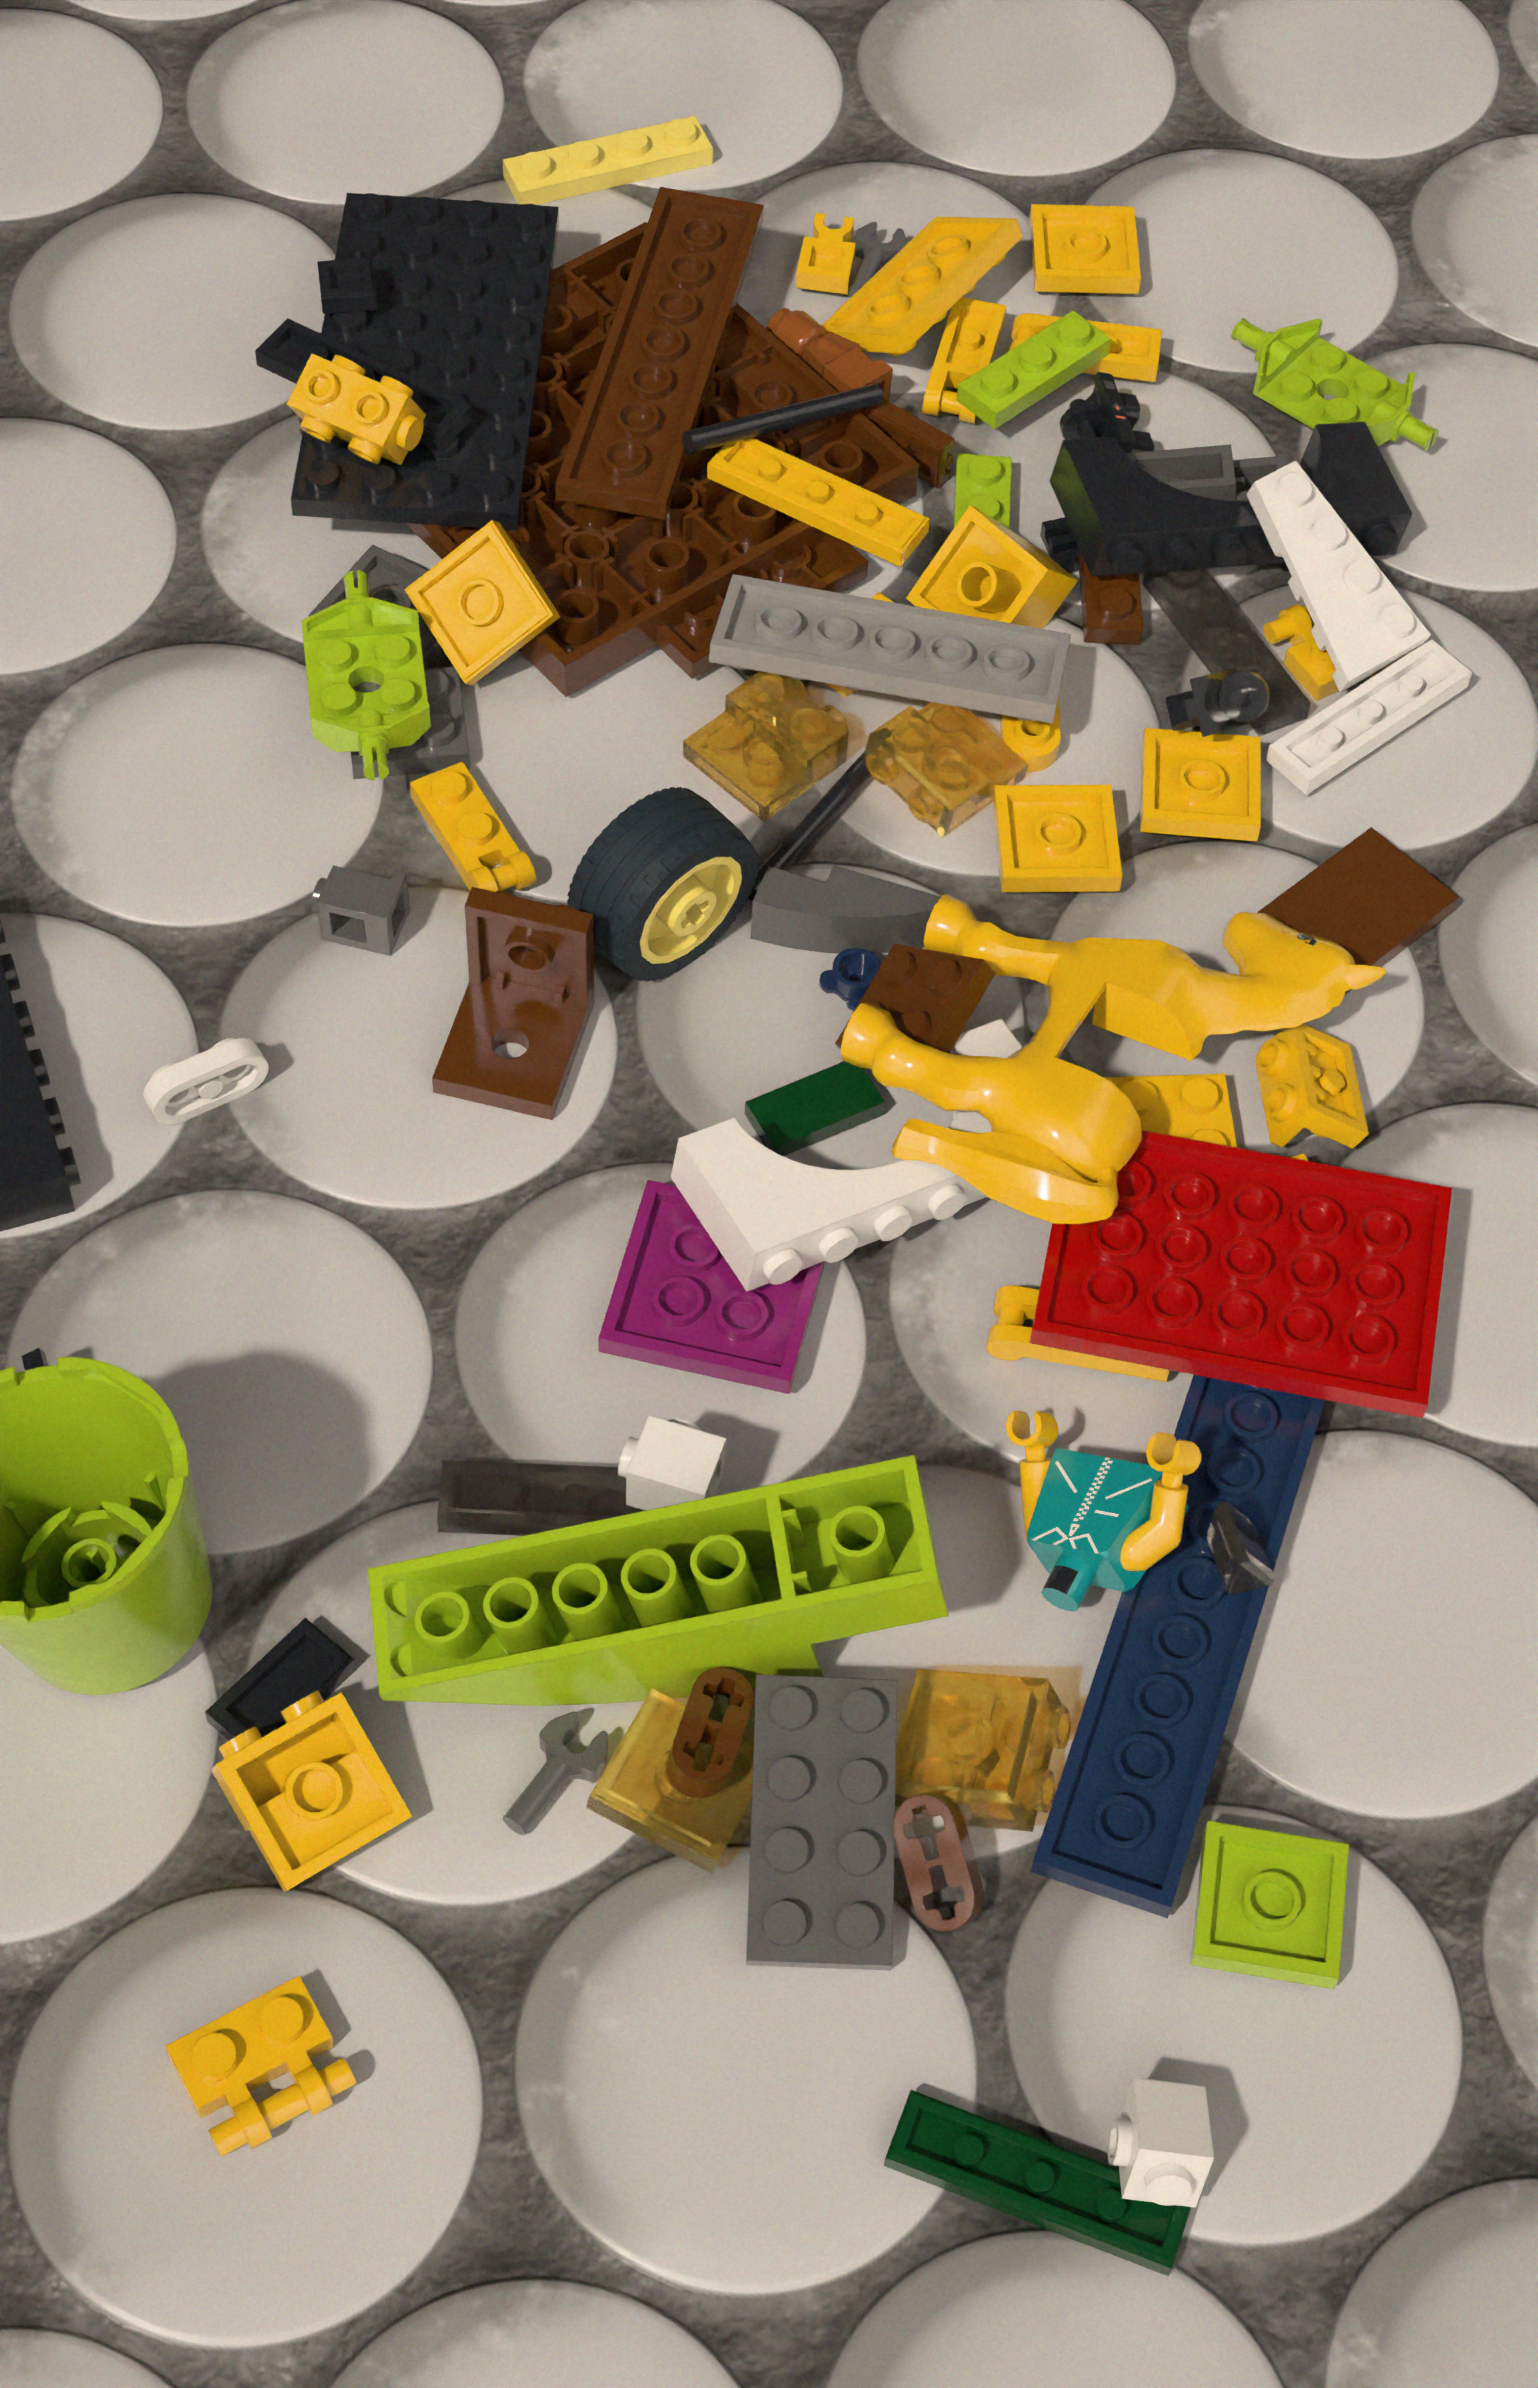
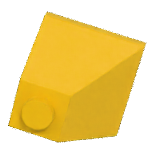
[906,505,1078,629]

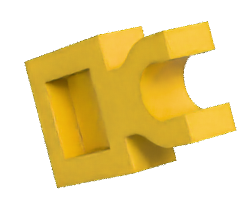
[796,213,856,295]

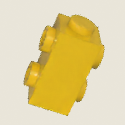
[287,353,426,465]

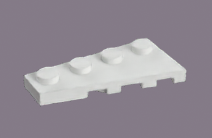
[1246,460,1431,692]

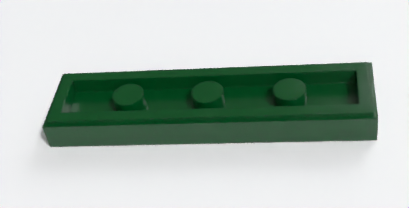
[884,2090,1191,2276]

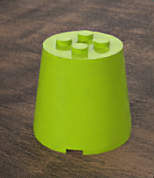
[0,1357,213,1695]

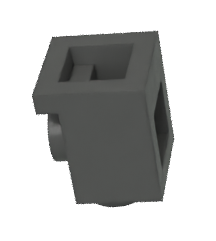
[312,865,410,956]

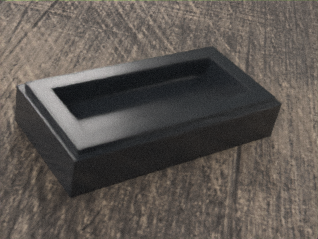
[205,1618,356,1740]

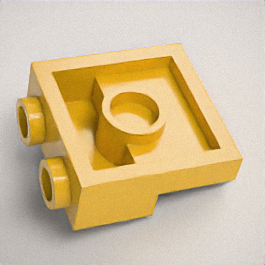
[211,1691,412,1892]

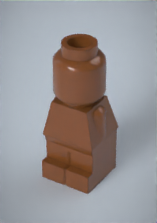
[767,308,893,401]

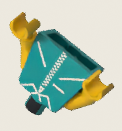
[1006,1410,1201,1612]

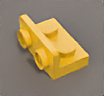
[1255,1024,1369,1148]

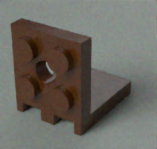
[432,887,594,1120]

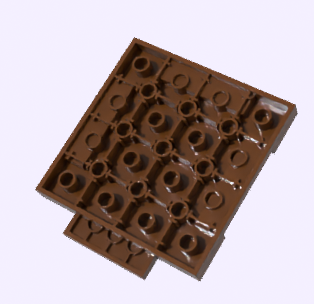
[299,222,919,697]

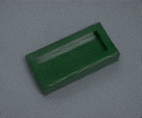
[745,1061,885,1156]

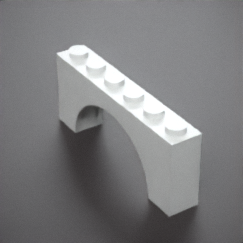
[671,1019,1022,1292]

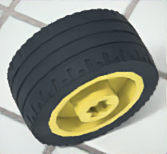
[567,787,758,981]

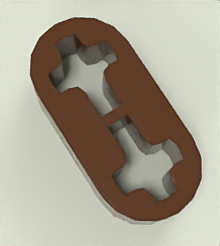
[666,1667,755,1799]
[893,1792,984,1931]

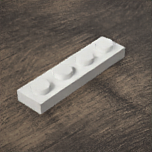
[1266,638,1472,795]

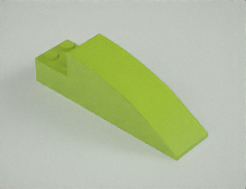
[368,1455,949,1706]

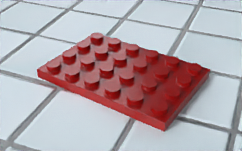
[1030,1130,1452,1418]

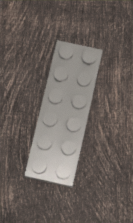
[709,574,1071,724]

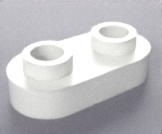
[143,1038,269,1125]

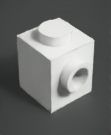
[618,1415,726,1511]
[1107,2077,1214,2208]

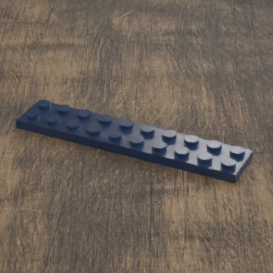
[1031,1375,1325,1919]

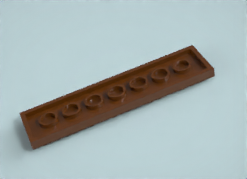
[555,187,764,520]

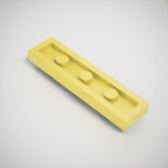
[503,116,713,205]

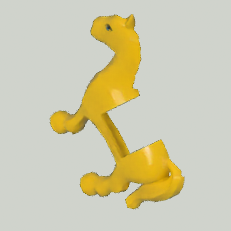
[840,894,1386,1224]

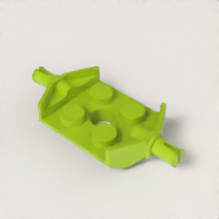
[1231,318,1439,451]
[301,570,431,780]

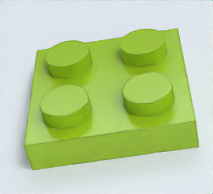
[1190,1821,1349,1989]

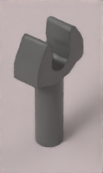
[848,222,907,298]
[503,1711,608,1835]

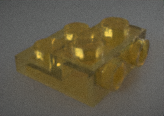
[683,671,849,822]
[863,702,1029,838]
[895,1669,1071,1832]

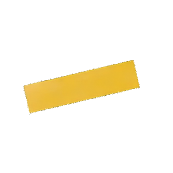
[707,438,930,567]

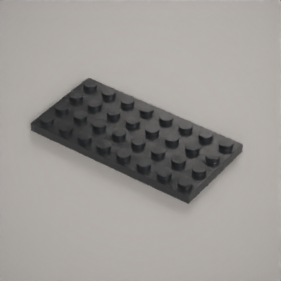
[291,193,559,531]

